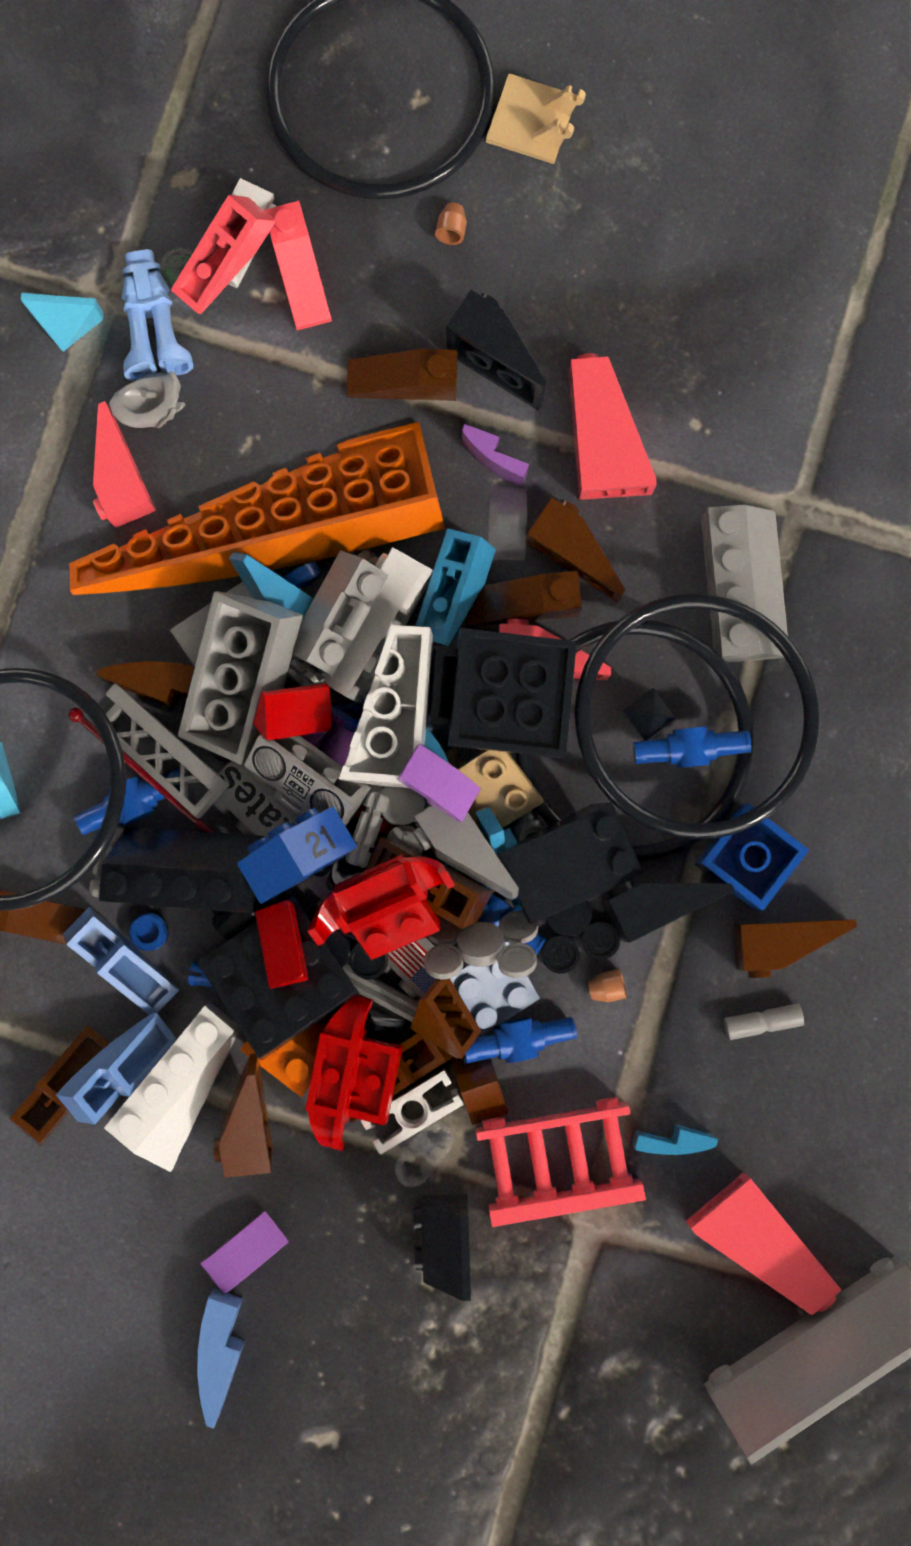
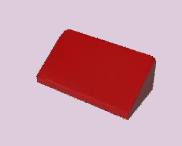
[253,683,332,740]
[255,900,309,989]

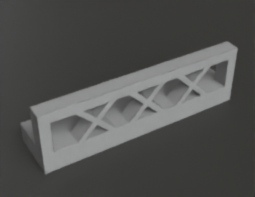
[105,683,229,819]

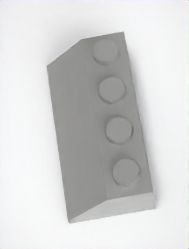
[701,505,788,663]
[177,591,303,765]

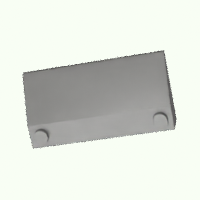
[704,1256,911,1465]

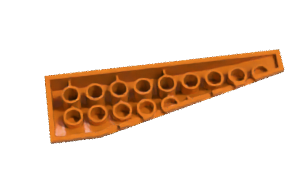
[69,422,445,595]

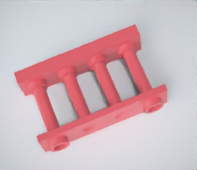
[476,1097,646,1227]

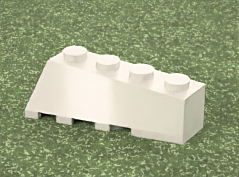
[318,548,433,704]
[339,625,433,788]
[104,1003,240,1172]

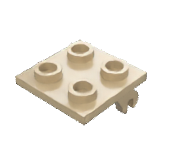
[486,73,586,164]
[446,747,544,828]

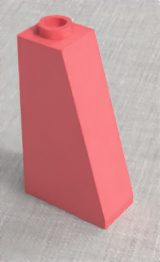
[568,353,657,500]
[685,1172,841,1315]

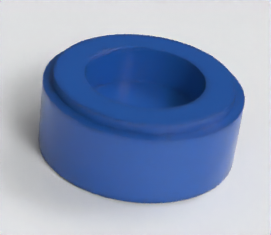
[283,561,322,589]
[129,913,169,951]

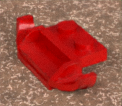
[308,854,455,960]
[305,995,403,1151]

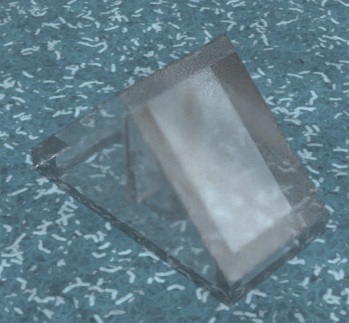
[488,485,527,560]

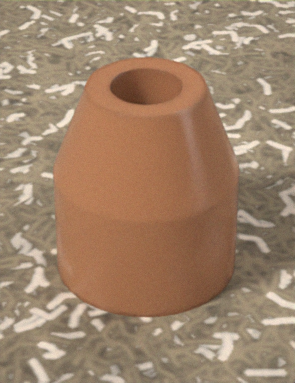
[435,202,467,245]
[588,969,627,1002]

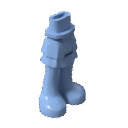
[121,249,193,381]

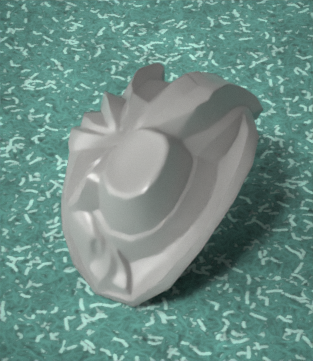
[109,371,185,428]

